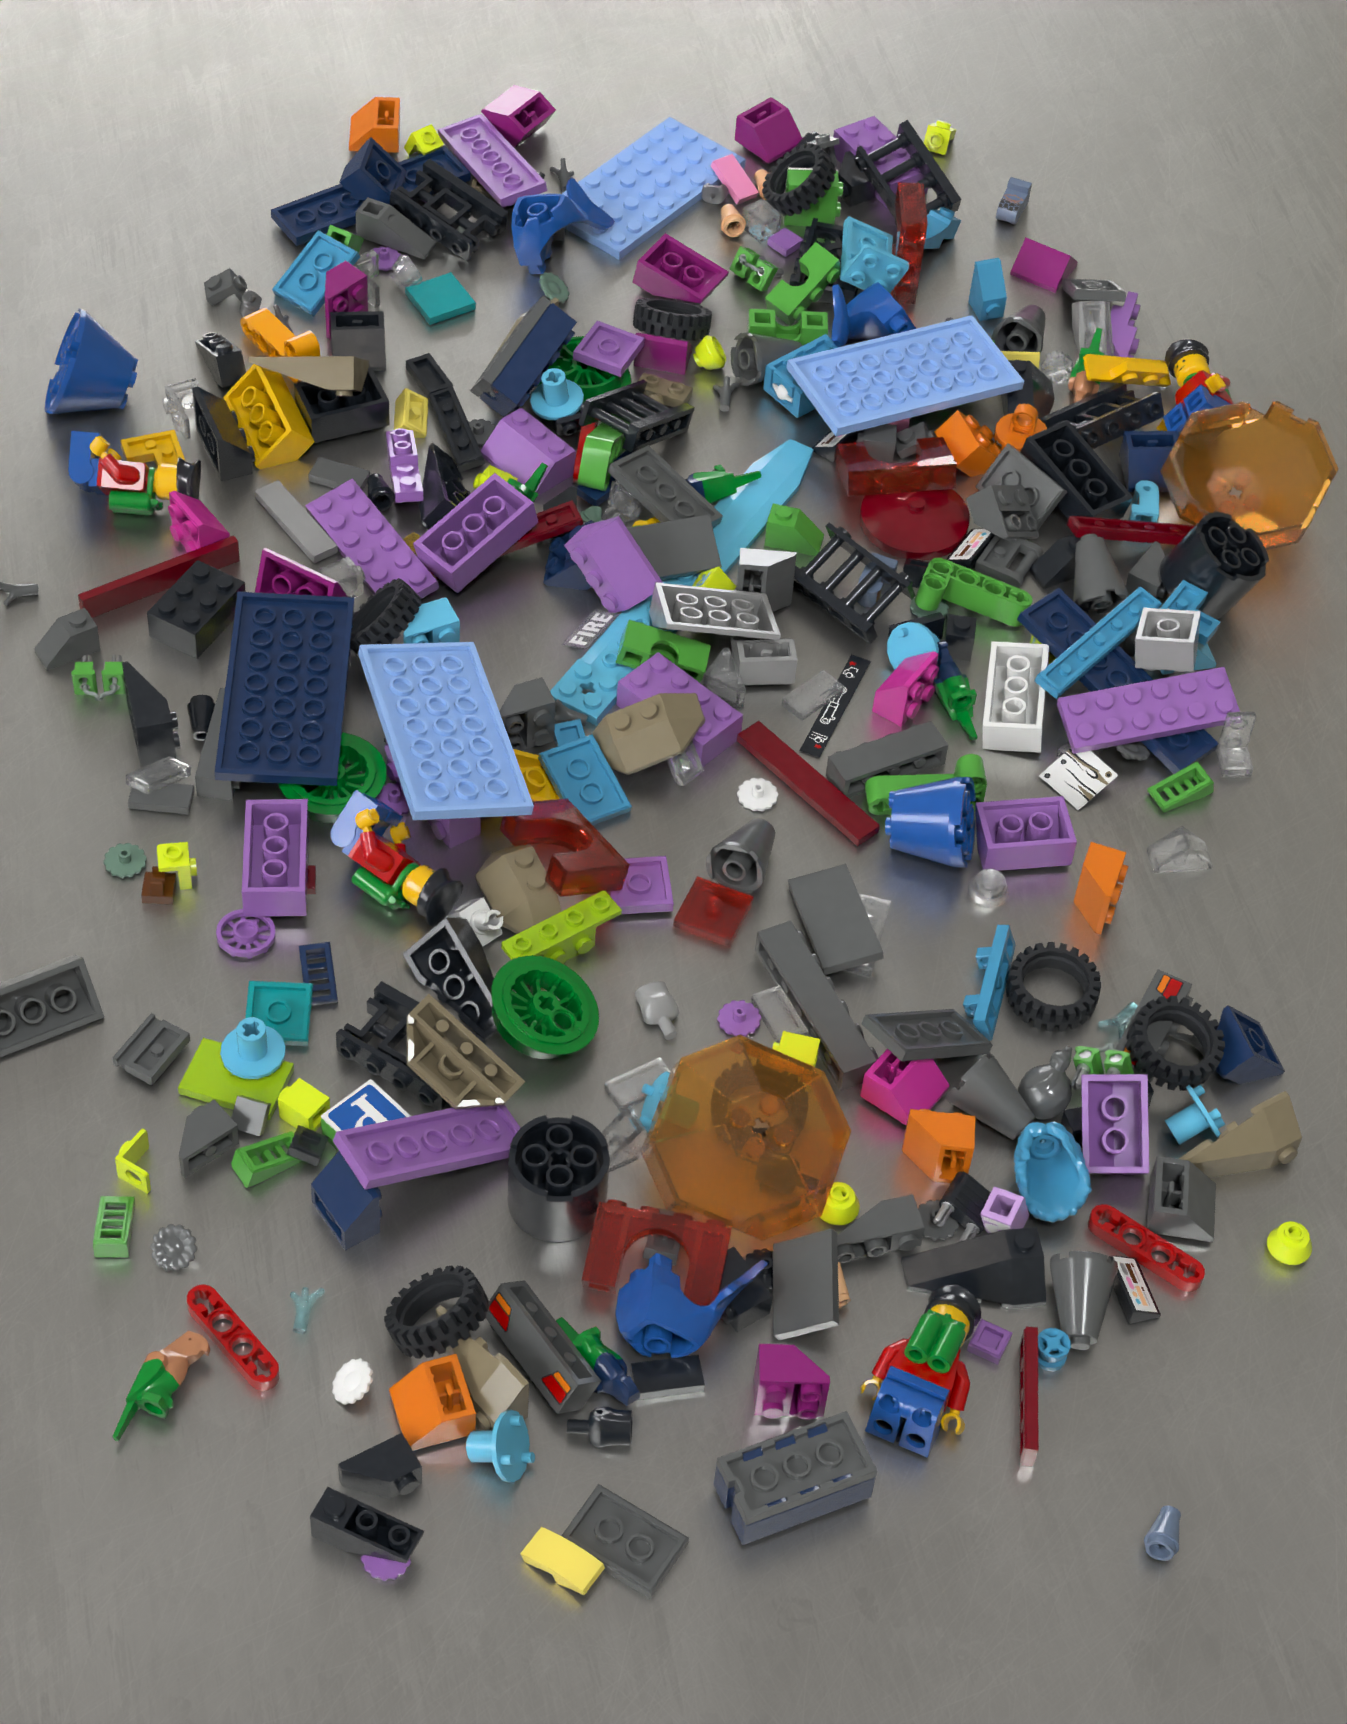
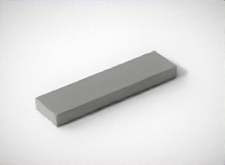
[255,480,338,563]

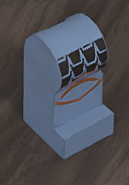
[996,177,1032,225]

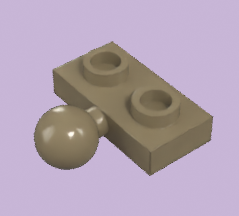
[637,373,693,411]

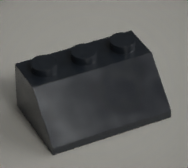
[192,386,255,482]

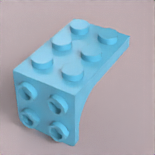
[840,216,909,293]

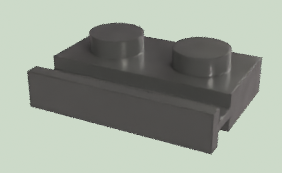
[112,1013,190,1085]

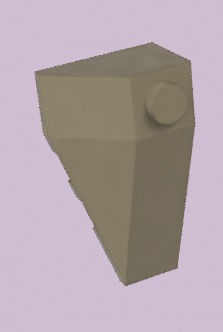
[1179,1091,1302,1178]
[436,1305,529,1430]

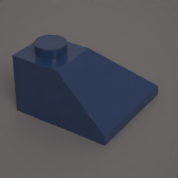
[339,137,407,204]
[1216,1005,1285,1085]

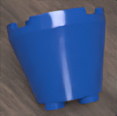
[885,777,976,868]

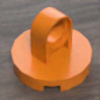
[994,404,1047,451]

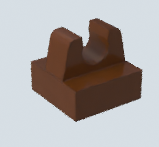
[141,866,177,905]

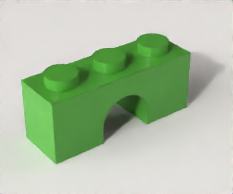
[765,242,841,326]
[747,308,828,346]
[615,620,711,683]

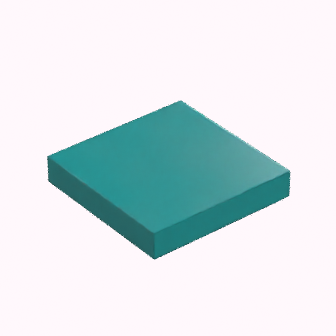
[405,272,476,325]
[245,981,313,1046]

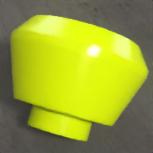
[693,335,727,370]
[815,1182,860,1226]
[1267,1221,1312,1265]

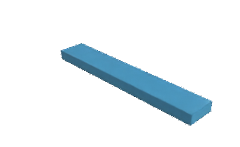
[1034,586,1162,699]

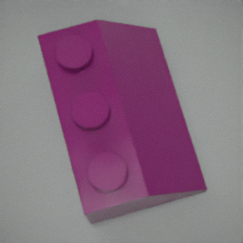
[255,548,348,597]

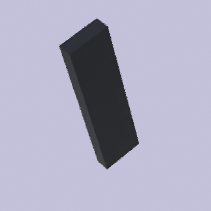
[428,386,485,473]

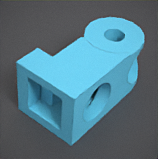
[1128,480,1159,522]

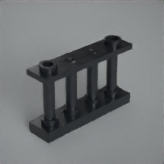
[854,120,962,231]
[579,380,695,453]
[793,522,916,644]

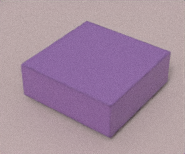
[767,227,804,257]
[967,1319,1012,1365]

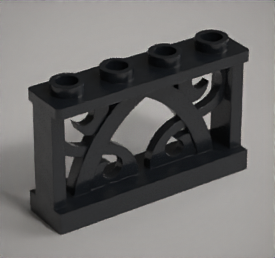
[789,218,859,304]

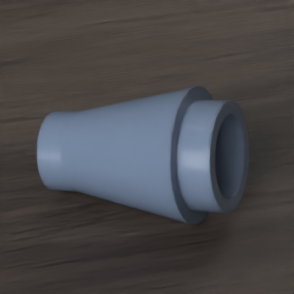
[1144,1506,1181,1561]

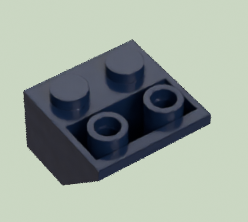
[1119,431,1182,492]
[543,520,595,591]
[311,1151,383,1251]

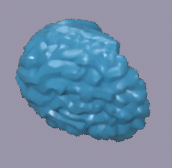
[1014,1122,1092,1223]

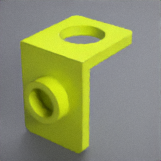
[115,1128,151,1194]

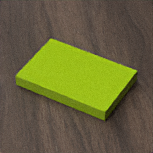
[178,1037,294,1121]

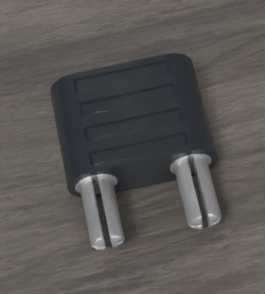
[933,1171,991,1242]

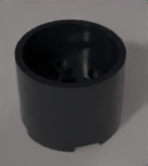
[1160,512,1269,619]
[507,1115,610,1242]

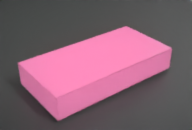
[711,154,759,204]

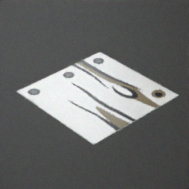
[1039,748,1118,810]

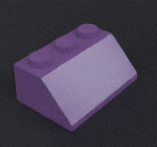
[481,407,576,497]
[564,516,663,614]
[975,796,1077,872]
[1081,1074,1149,1175]

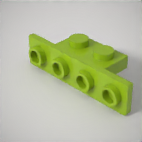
[501,890,622,964]

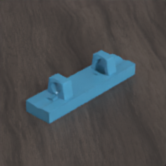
[963,925,1016,1041]

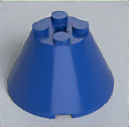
[44,308,138,414]

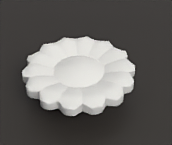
[737,778,778,812]
[332,1358,373,1405]

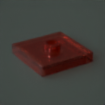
[673,876,754,947]

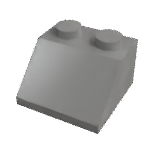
[1135,608,1201,673]

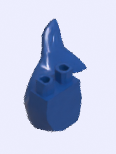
[511,178,615,275]
[832,282,916,347]
[615,1253,768,1358]

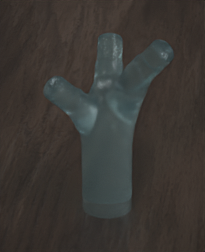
[1098,1002,1138,1039]
[290,1287,325,1334]

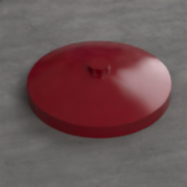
[860,476,970,561]

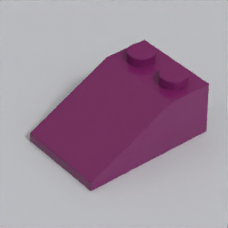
[632,233,729,304]

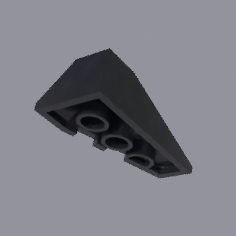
[1001,360,1055,418]
[419,442,471,530]
[403,917,498,1040]
[901,1227,1046,1309]

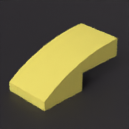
[520,1527,605,1595]

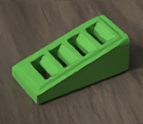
[1147,761,1214,813]
[231,1131,302,1188]
[93,1196,135,1258]

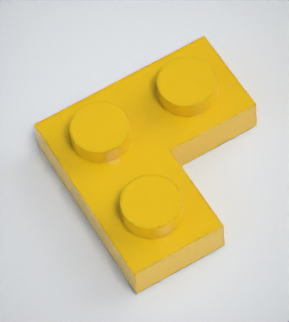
[120,430,185,468]

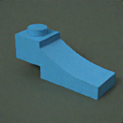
[897,207,961,249]

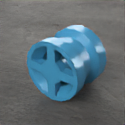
[1038,1328,1071,1371]

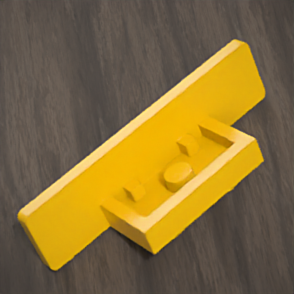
[1083,354,1171,387]

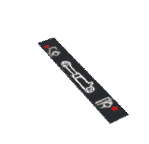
[799,654,871,758]

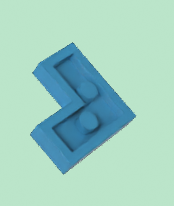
[1160,580,1220,645]

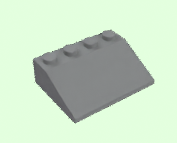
[649,582,781,640]

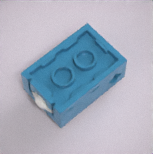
[763,334,841,418]

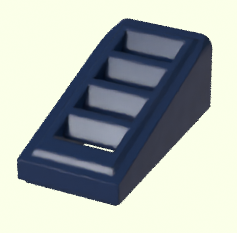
[299,942,338,1006]

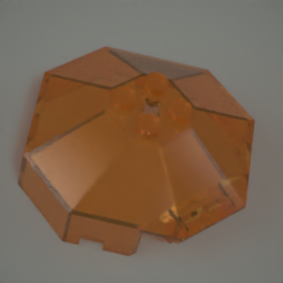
[1160,401,1338,550]
[640,1035,851,1241]

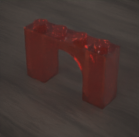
[890,182,928,304]
[836,437,957,496]
[499,798,630,897]
[582,1199,732,1306]

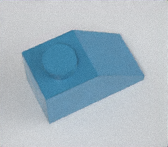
[968,258,1007,321]

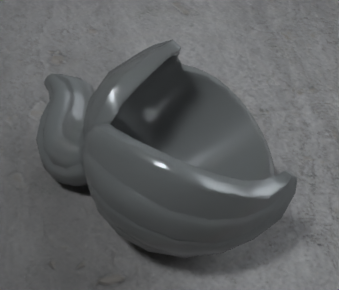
[1018,1046,1072,1119]

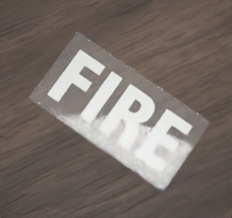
[562,609,620,649]

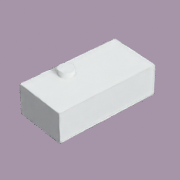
[982,642,1049,753]

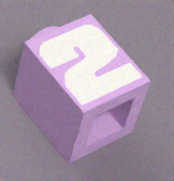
[980,1186,1029,1234]

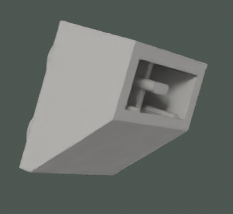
[731,638,798,686]

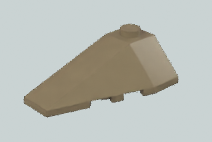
[248,356,369,397]

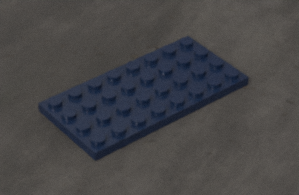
[215,592,355,786]

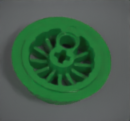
[537,336,632,412]
[278,732,387,823]
[491,955,599,1059]

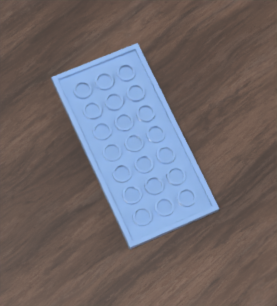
[562,117,746,260]
[786,315,1024,436]
[358,642,534,820]

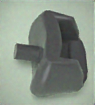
[701,183,728,204]
[239,290,262,317]

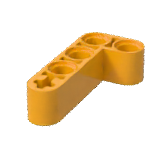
[240,308,320,384]

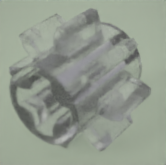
[1041,350,1073,384]

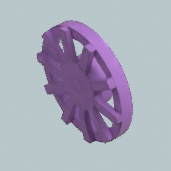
[216,909,275,959]

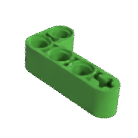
[578,422,630,491]
[915,558,1033,627]
[865,754,987,816]

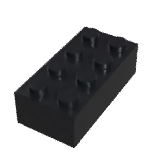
[1020,420,1134,519]

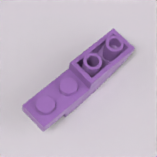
[1105,291,1141,358]
[386,428,423,503]

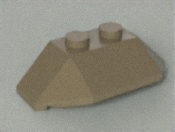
[590,693,706,775]
[475,843,562,934]
[407,994,526,1109]

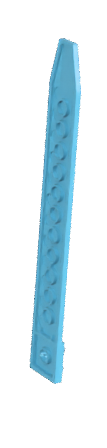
[550,439,814,726]

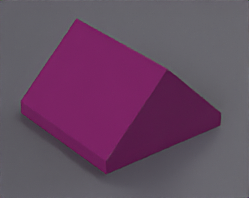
[1010,237,1078,293]
[634,332,693,375]

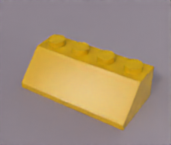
[223,364,315,469]

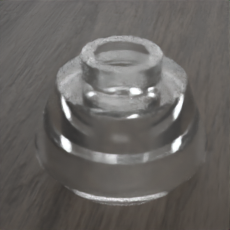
[390,255,423,288]
[968,869,1009,908]

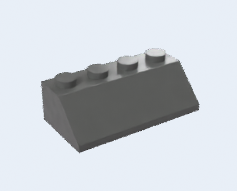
[0,955,104,1057]

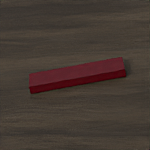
[1020,1326,1039,1467]

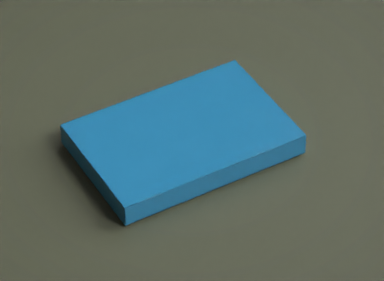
[272,230,360,316]
[538,734,632,831]

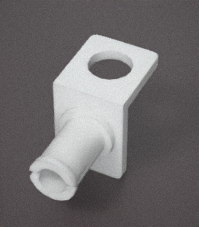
[447,897,503,947]

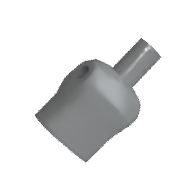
[635,981,679,1040]

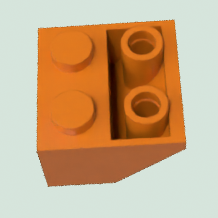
[349,97,400,153]
[934,410,1002,477]
[1073,842,1129,935]
[902,1109,975,1183]
[389,1354,476,1451]

